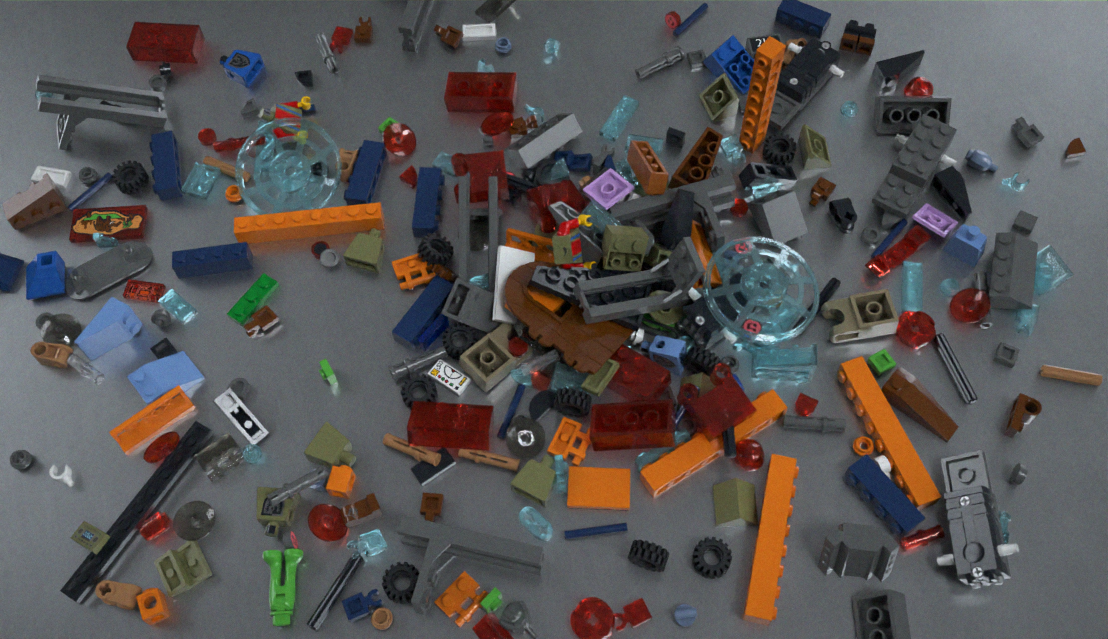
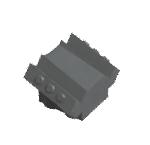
[817,523,900,582]

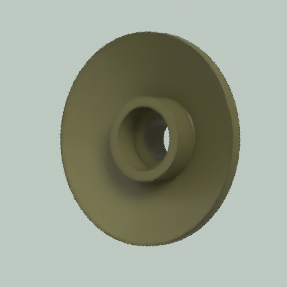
[649,290,683,325]

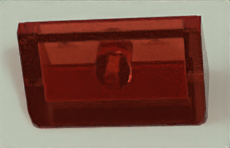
[472,613,514,639]

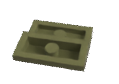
[153,539,213,598]

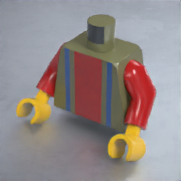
[259,96,311,145]
[552,214,597,269]

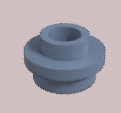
[495,37,512,53]

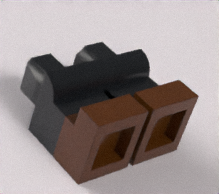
[839,20,877,56]

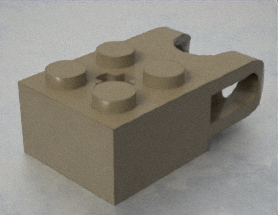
[821,289,899,343]
[459,323,535,393]

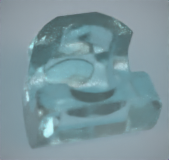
[477,59,494,85]

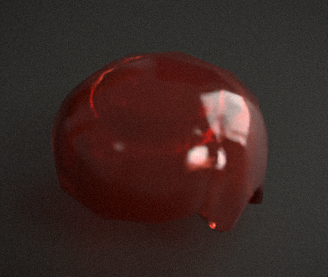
[904,76,934,96]
[734,439,765,472]

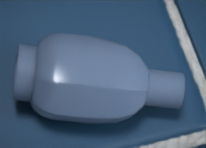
[964,149,998,173]

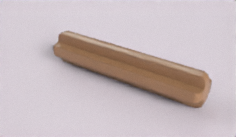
[203,156,251,182]
[1040,365,1103,386]

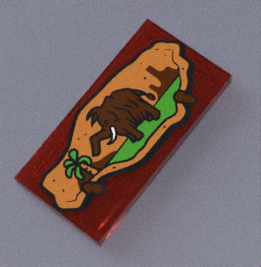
[69,205,148,243]

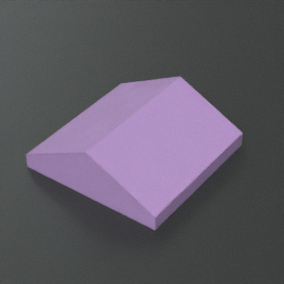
[583,168,635,210]
[912,203,958,238]

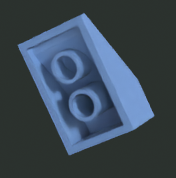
[74,297,143,361]
[127,351,205,410]

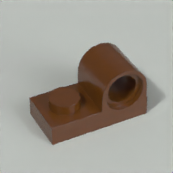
[1004,393,1042,438]

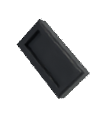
[411,446,456,487]

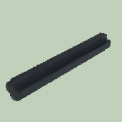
[792,278,841,336]
[933,333,978,404]
[307,552,363,631]

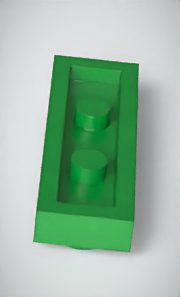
[227,273,279,326]

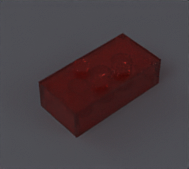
[126,22,205,64]
[444,72,519,113]
[585,344,671,412]
[589,399,676,451]
[407,401,494,451]

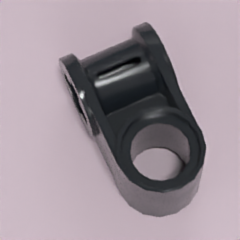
[829,197,857,233]

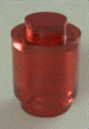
[138,511,172,541]

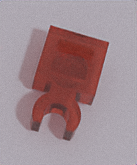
[330,26,353,54]
[611,598,652,632]

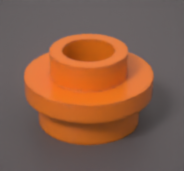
[225,185,244,202]
[853,436,874,456]

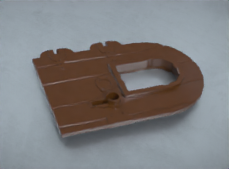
[505,261,642,376]

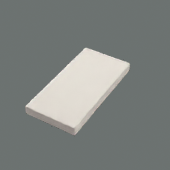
[492,245,535,327]

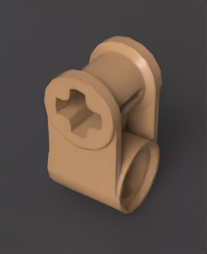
[335,148,358,182]
[30,341,74,369]
[95,580,142,610]

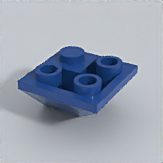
[26,251,65,300]

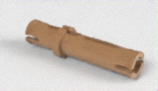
[383,433,441,466]
[458,444,520,472]

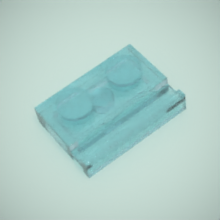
[181,162,221,200]
[548,362,589,394]

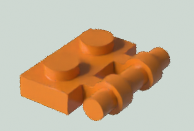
[392,253,436,291]
[547,417,595,467]
[434,571,489,628]

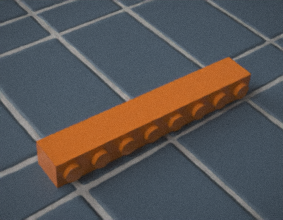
[234,202,385,244]
[837,356,941,510]
[640,389,788,498]
[743,454,799,626]

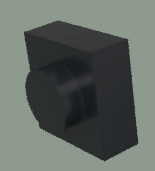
[666,127,686,149]
[150,337,178,359]

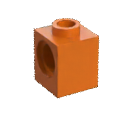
[326,465,356,499]
[136,588,170,625]

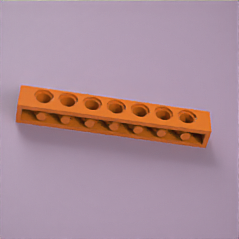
[738,36,786,154]

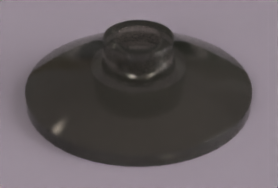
[458,219,488,251]
[41,313,82,347]
[505,418,545,458]
[173,501,216,541]

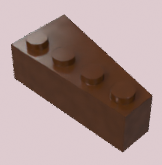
[668,127,723,189]

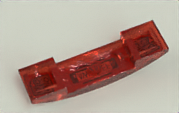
[865,225,932,279]

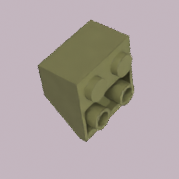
[602,224,649,272]

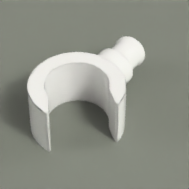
[873,455,892,481]
[50,464,74,487]

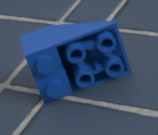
[702,35,754,95]

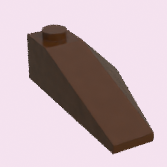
[881,367,959,442]

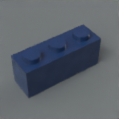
[775,0,831,39]

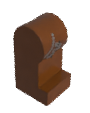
[340,493,383,528]

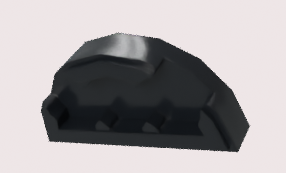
[529,390,557,424]

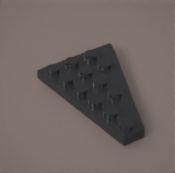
[529,266,652,331]

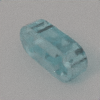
[519,506,553,542]

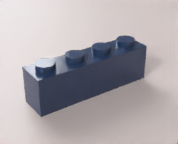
[149,131,183,201]
[344,140,387,206]
[412,167,445,238]
[172,242,253,279]
[392,275,454,351]
[844,454,925,539]

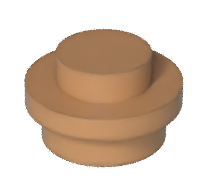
[371,607,393,630]

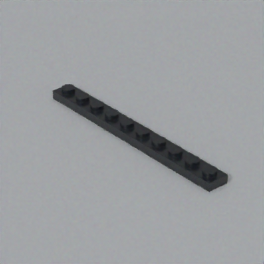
[60,421,213,604]

